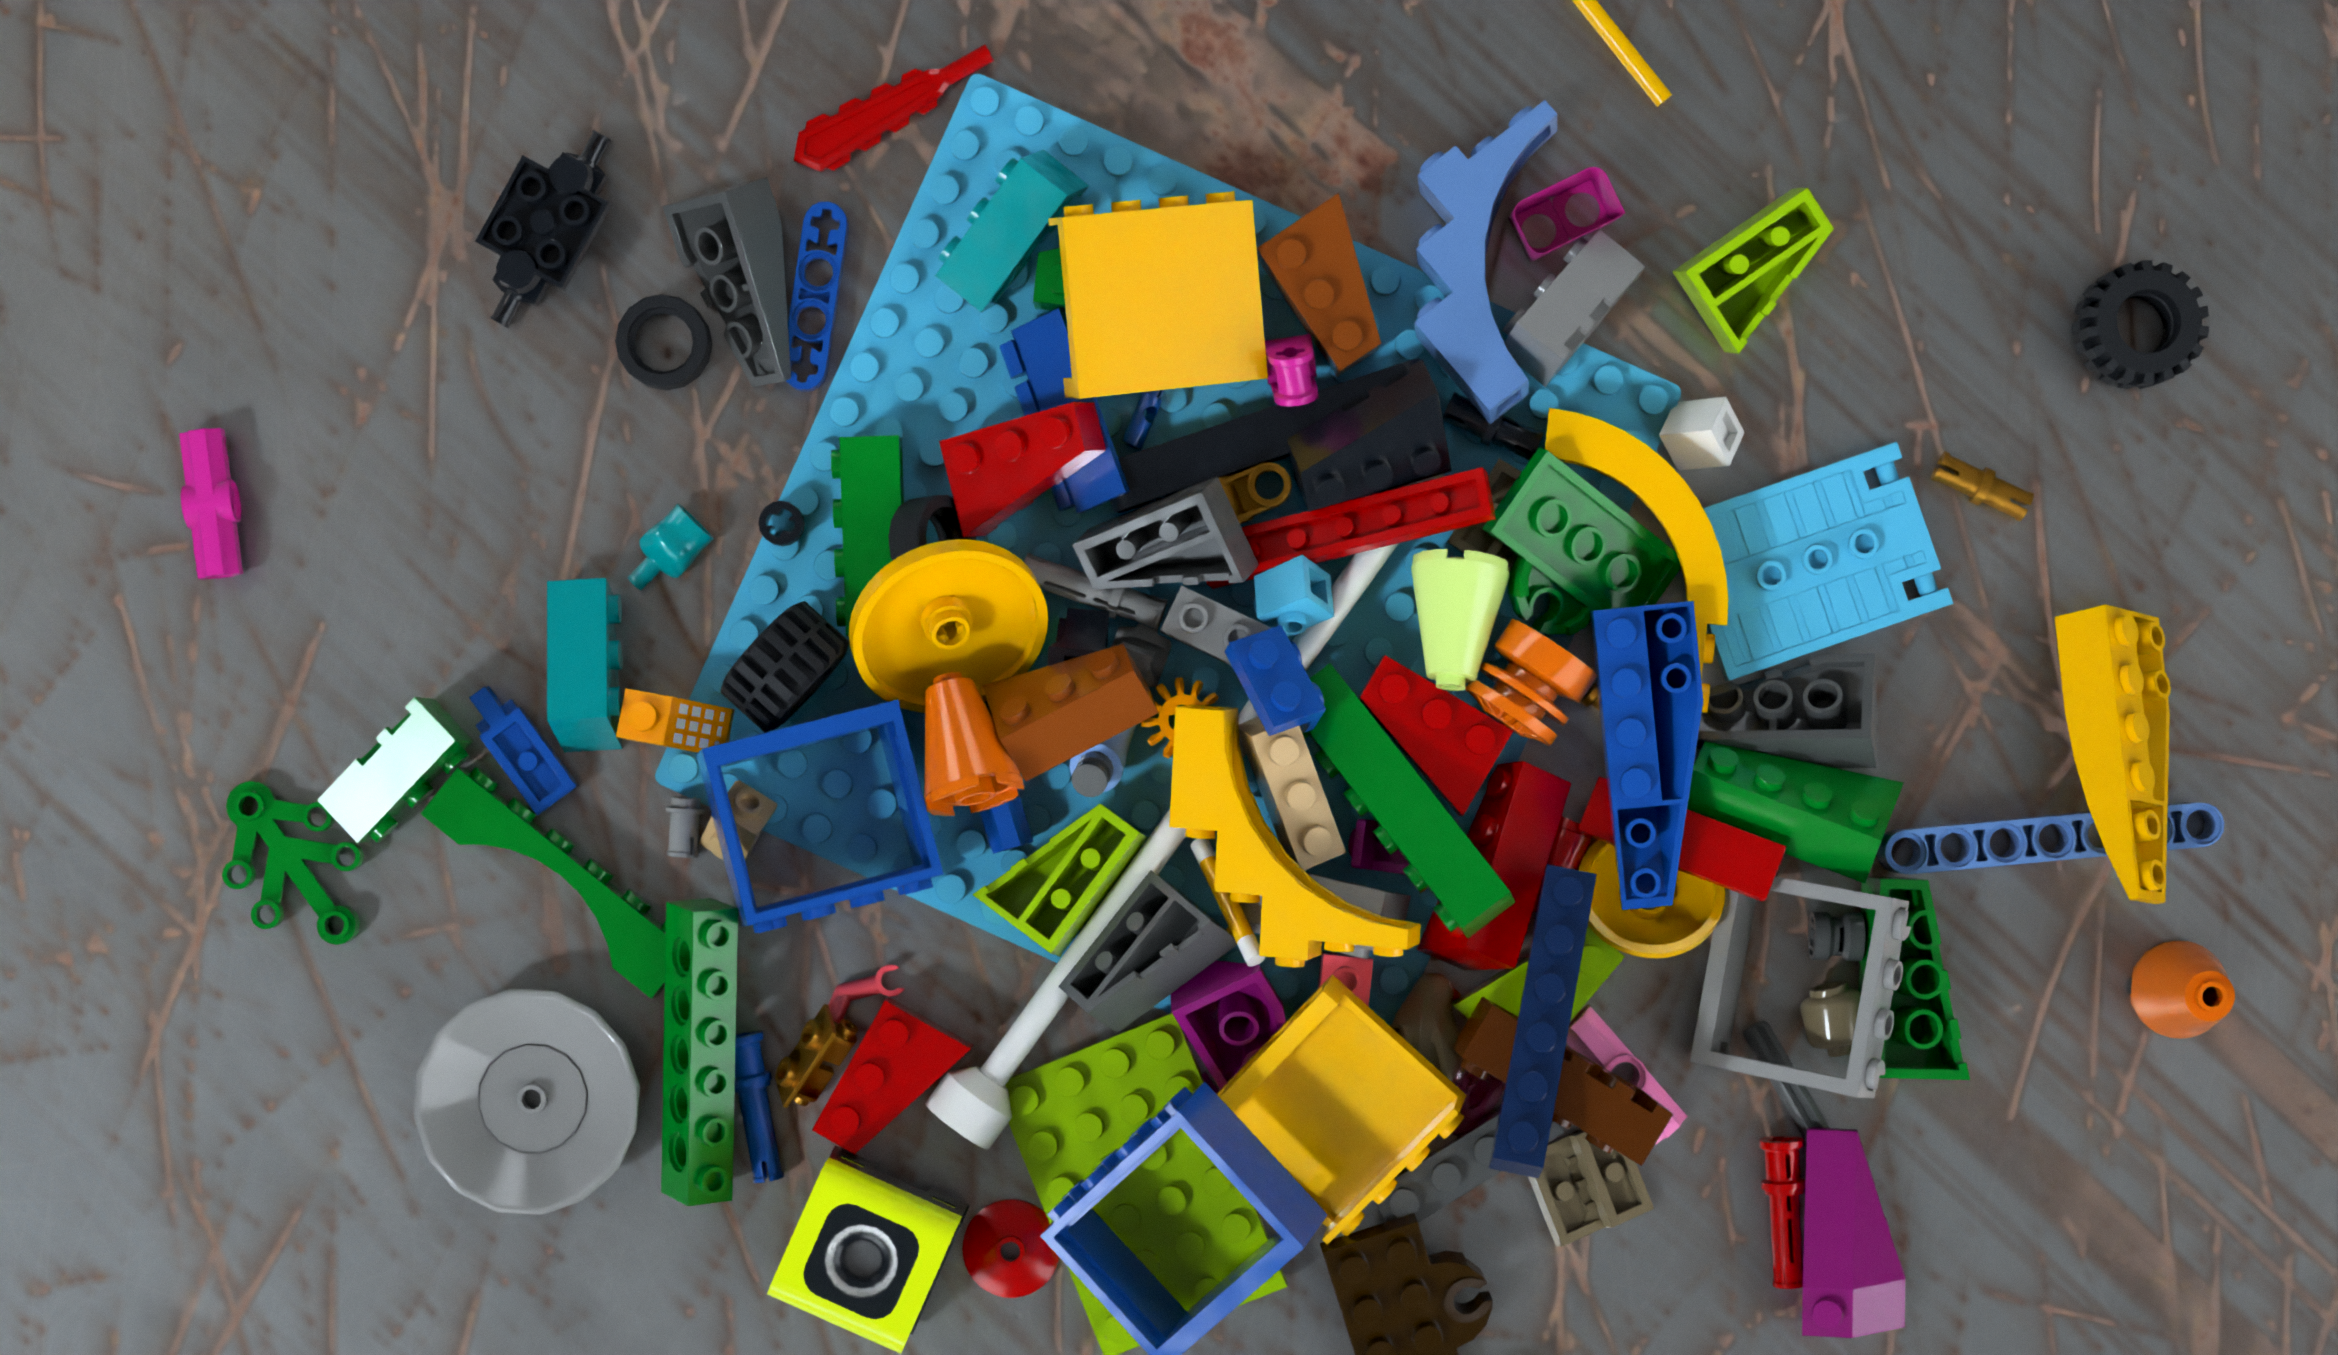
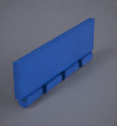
[999,308,1130,514]

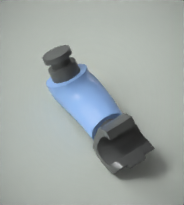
[1069,623,1172,797]

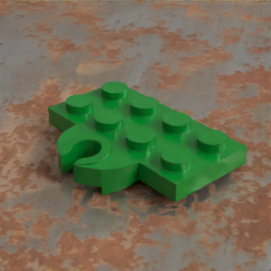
[1482,447,1681,636]

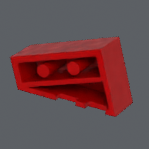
[939,402,1106,537]

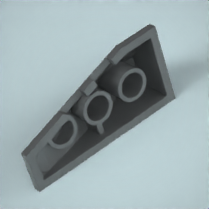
[663,177,791,387]
[1696,653,1878,768]

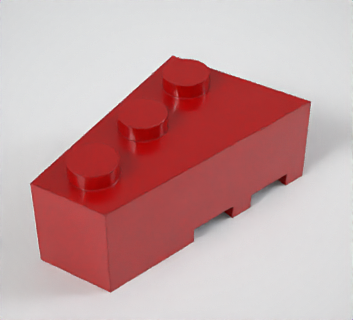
[1358,655,1513,817]
[812,997,974,1155]

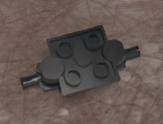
[475,130,612,328]

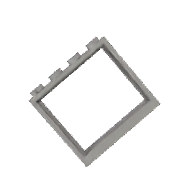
[1690,877,1911,1098]

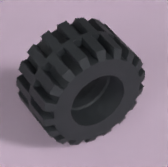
[2072,260,2209,389]
[720,601,849,733]

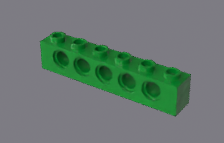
[661,898,738,1206]

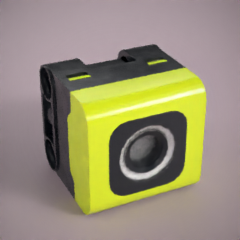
[767,1145,970,1354]

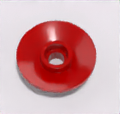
[962,1199,1059,1298]

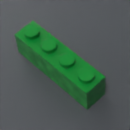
[831,435,904,636]

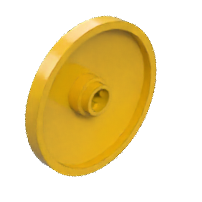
[849,539,1048,713]

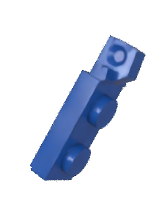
[469,686,579,815]

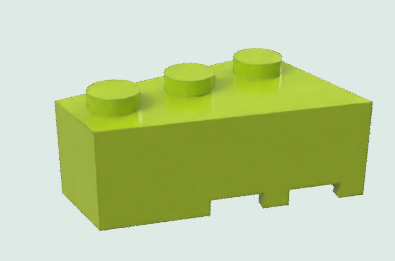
[1672,187,1834,354]
[1452,926,1625,1022]

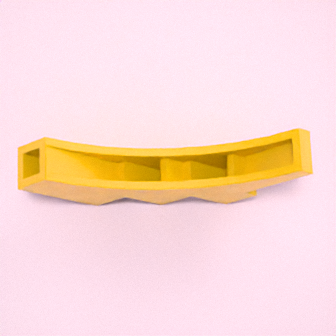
[1169,704,1421,968]

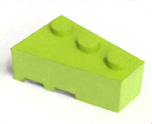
[972,804,1148,957]

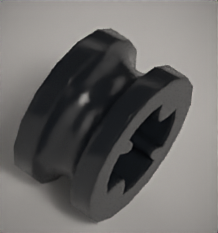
[758,501,805,546]

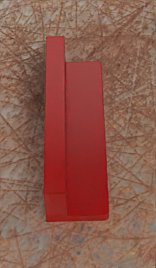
[1579,776,1787,901]

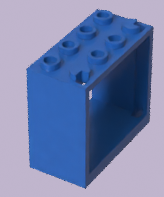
[696,699,944,933]
[1040,1081,1328,1355]

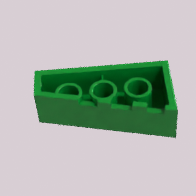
[1687,741,1904,884]

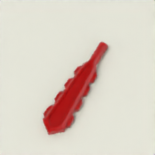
[794,44,994,173]

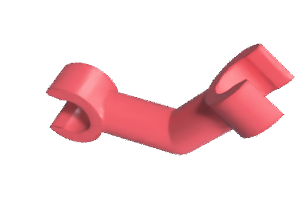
[828,965,905,1023]

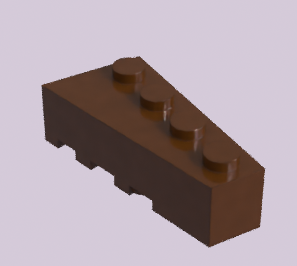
[1452,996,1673,1166]

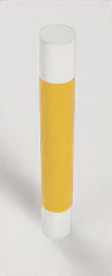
[1190,838,1265,967]

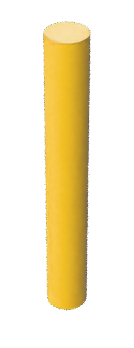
[1572,0,1672,107]

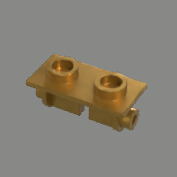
[775,1004,858,1108]

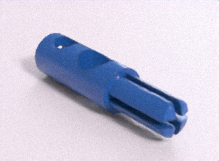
[1121,390,1164,450]

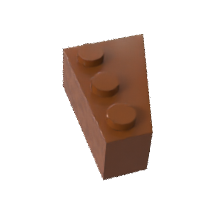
[1257,193,1381,377]
[982,643,1159,781]

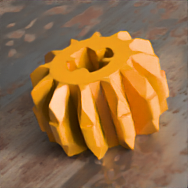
[1141,677,1219,758]

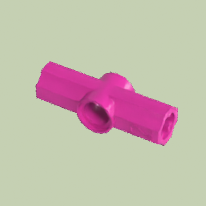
[179,428,243,580]

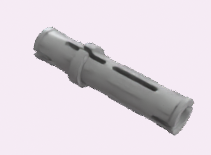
[1024,553,1168,630]

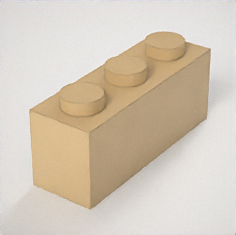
[1239,717,1346,871]

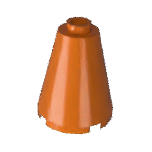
[924,672,1024,816]
[2130,941,2235,1039]

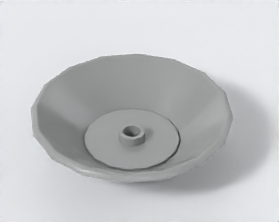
[414,989,640,1215]

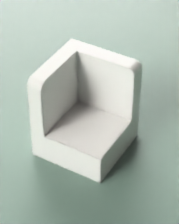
[1659,396,1745,471]

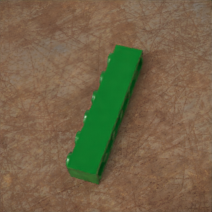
[1302,663,1515,939]

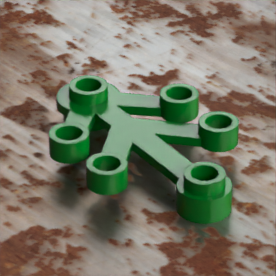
[222,781,364,945]

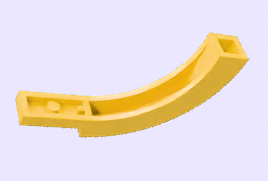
[1545,408,1728,713]

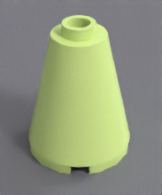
[1411,549,1510,691]

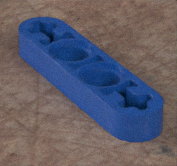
[786,201,849,392]

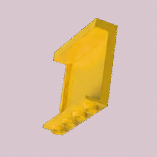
[1048,191,1268,399]
[1217,974,1466,1245]

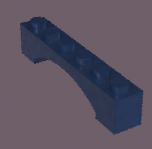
[1489,864,1597,1179]

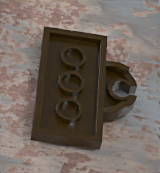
[1320,1213,1493,1355]

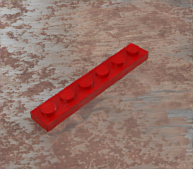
[1206,467,1496,589]

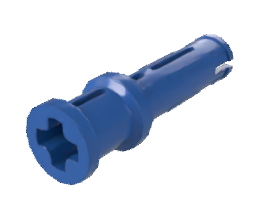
[735,1030,785,1183]

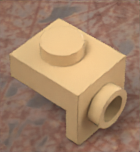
[698,780,777,862]

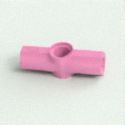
[1566,1005,1688,1144]

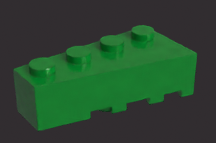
[1858,876,1970,1080]

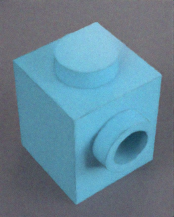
[1253,555,1334,637]

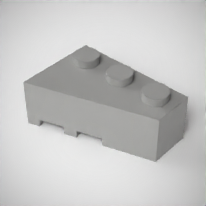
[1502,229,1645,387]

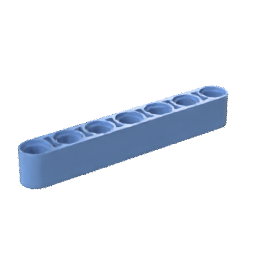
[1876,802,2224,875]

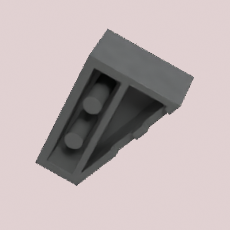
[1072,476,1259,589]
[1058,870,1237,1032]

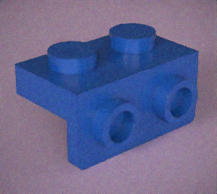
[1224,625,1326,736]

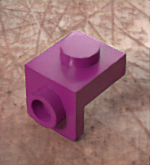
[1348,818,1409,875]

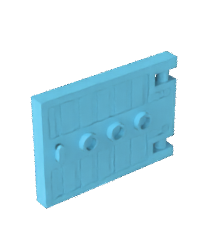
[1703,442,1953,682]

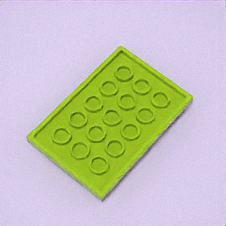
[1005,1012,1288,1355]

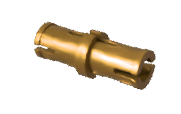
[1931,451,2034,522]

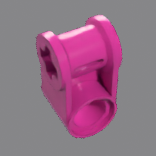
[1265,334,1319,407]

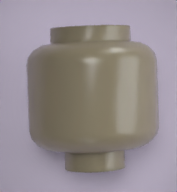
[1800,981,1861,1057]

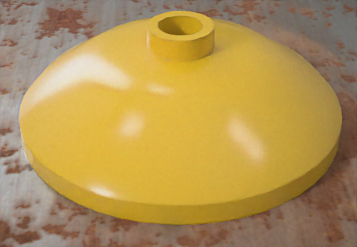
[1579,840,1725,958]

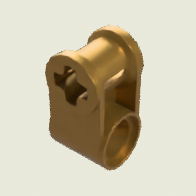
[1219,462,1292,524]

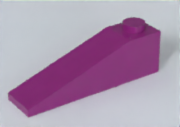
[1170,960,1286,1089]
[1802,1127,1906,1338]

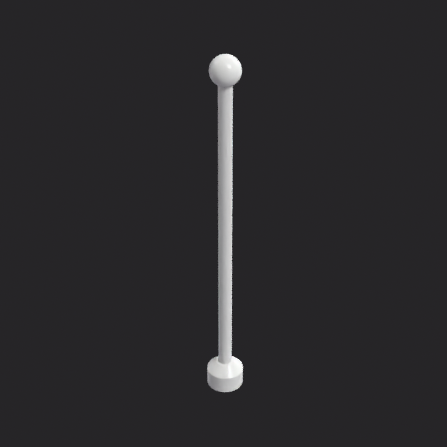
[925,473,1446,1150]

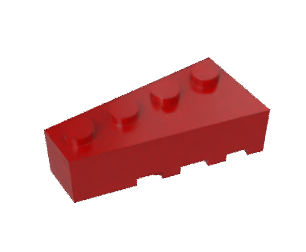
[1416,761,1571,970]

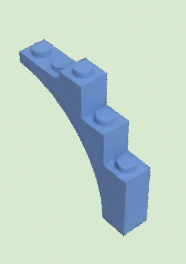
[1414,100,1557,424]

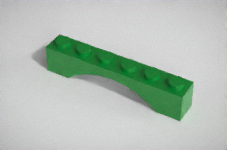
[420,766,666,999]

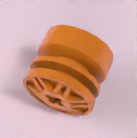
[1465,618,1598,746]

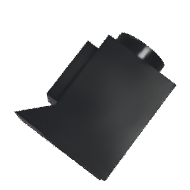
[1047,608,1109,666]

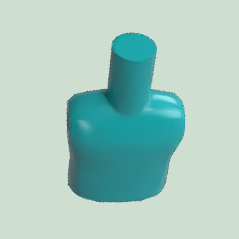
[627,503,714,591]

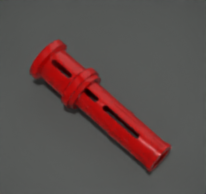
[1759,1136,1805,1289]

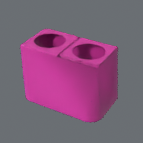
[1508,167,1625,263]

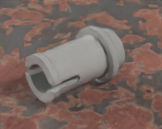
[666,796,705,858]

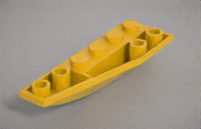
[2055,604,2171,904]

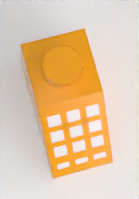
[616,688,735,753]

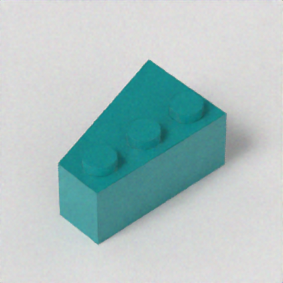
[935,149,1089,312]
[547,578,623,753]

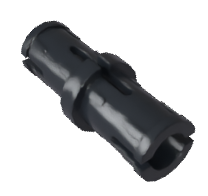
[1442,392,1544,461]

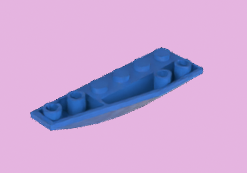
[1590,601,1703,910]

